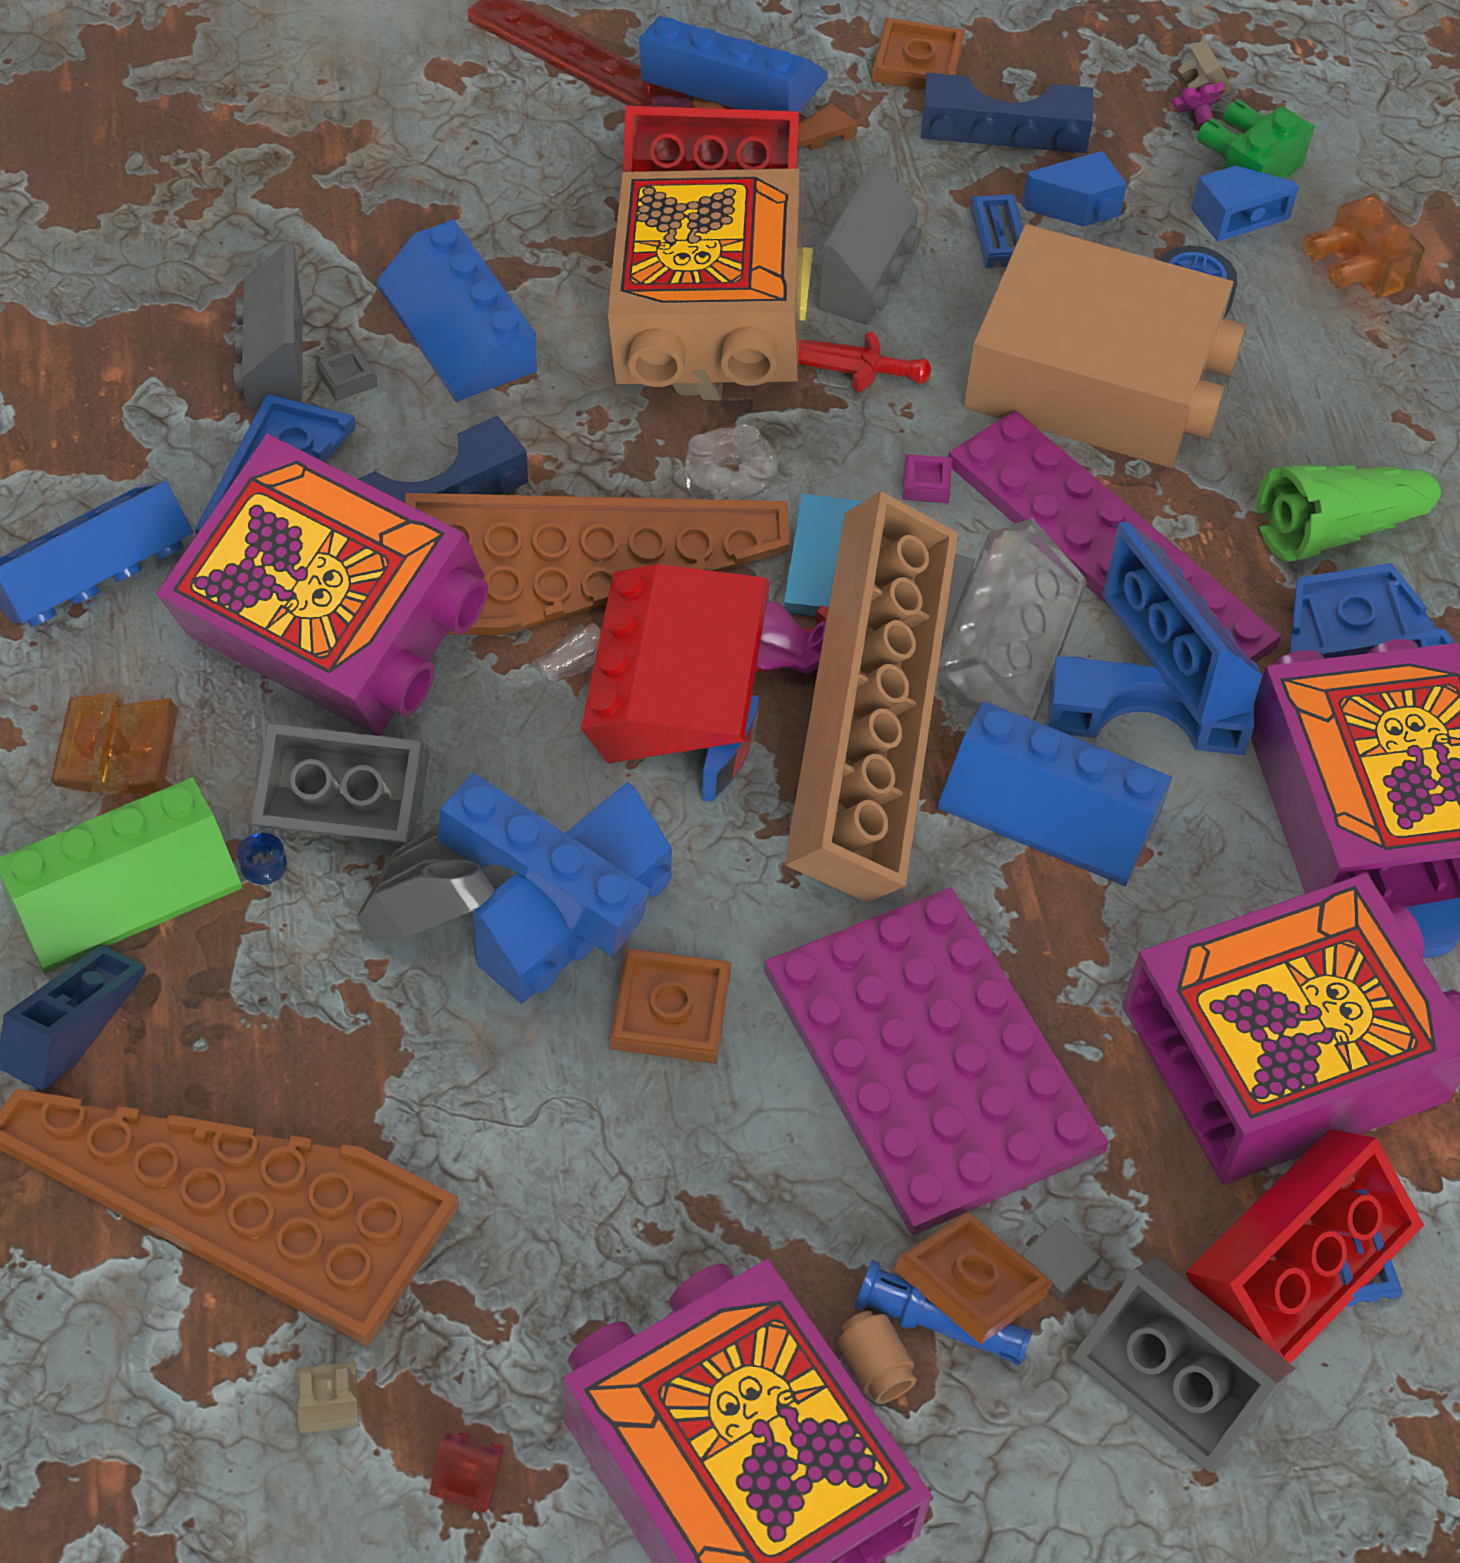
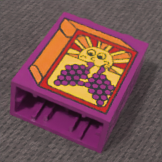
[156,434,488,736]
[1250,639,1460,907]
[1122,873,1460,1186]
[563,1258,932,1563]

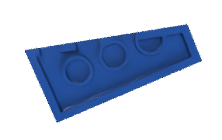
[195,394,356,535]

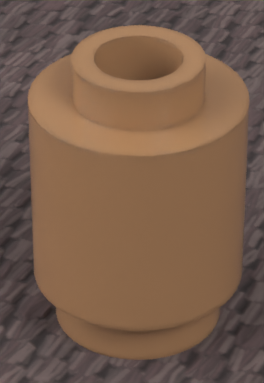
[836,1311,916,1404]

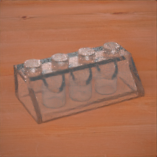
[936,518,1087,721]

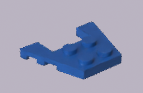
[1290,563,1454,659]

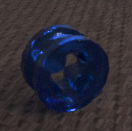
[237,833,287,885]

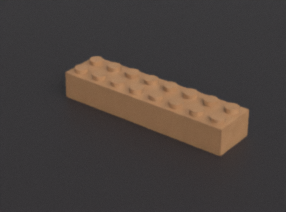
[784,491,958,903]

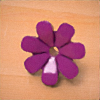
[1171,82,1225,126]

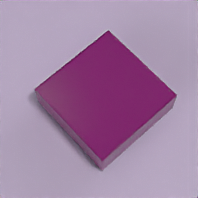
[902,454,952,503]

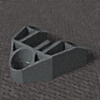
[356,823,495,942]

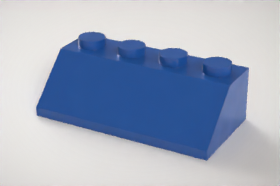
[639,16,827,112]
[377,219,537,402]
[0,481,194,627]
[1102,521,1262,726]
[937,701,1172,887]
[473,782,672,1004]

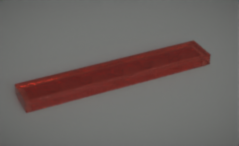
[468,0,687,108]

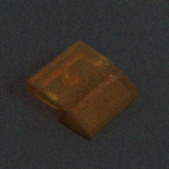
[51,692,179,794]

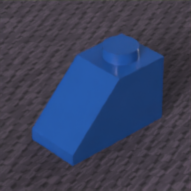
[1022,151,1127,227]
[1191,166,1299,242]

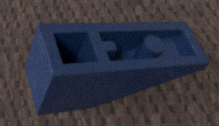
[0,944,146,1091]

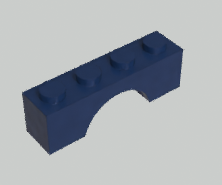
[921,73,1093,153]
[358,415,528,503]

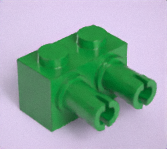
[1197,99,1315,179]

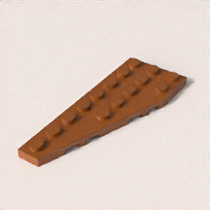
[405,493,790,635]
[0,1088,459,1347]

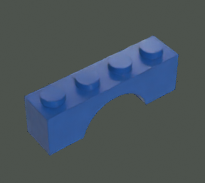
[1047,656,1254,755]
[438,772,650,957]

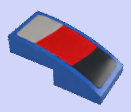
[702,695,760,802]

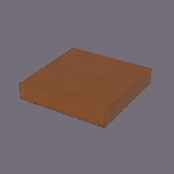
[872,18,965,90]
[610,948,732,1064]
[894,1211,1053,1344]

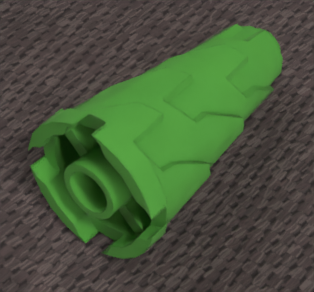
[1257,464,1441,562]

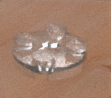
[685,424,778,500]

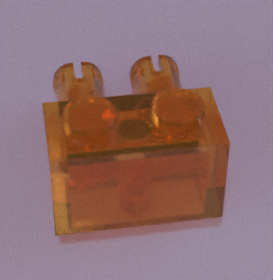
[1303,193,1425,299]

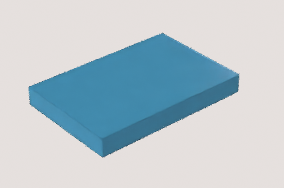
[784,493,864,617]

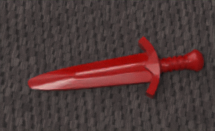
[798,331,931,393]

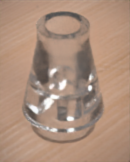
[535,622,601,686]

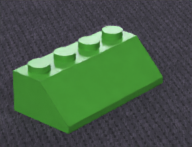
[0,777,242,974]

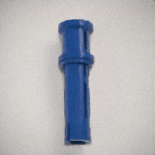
[854,1260,1032,1366]

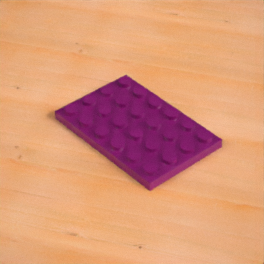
[764,887,1109,1236]

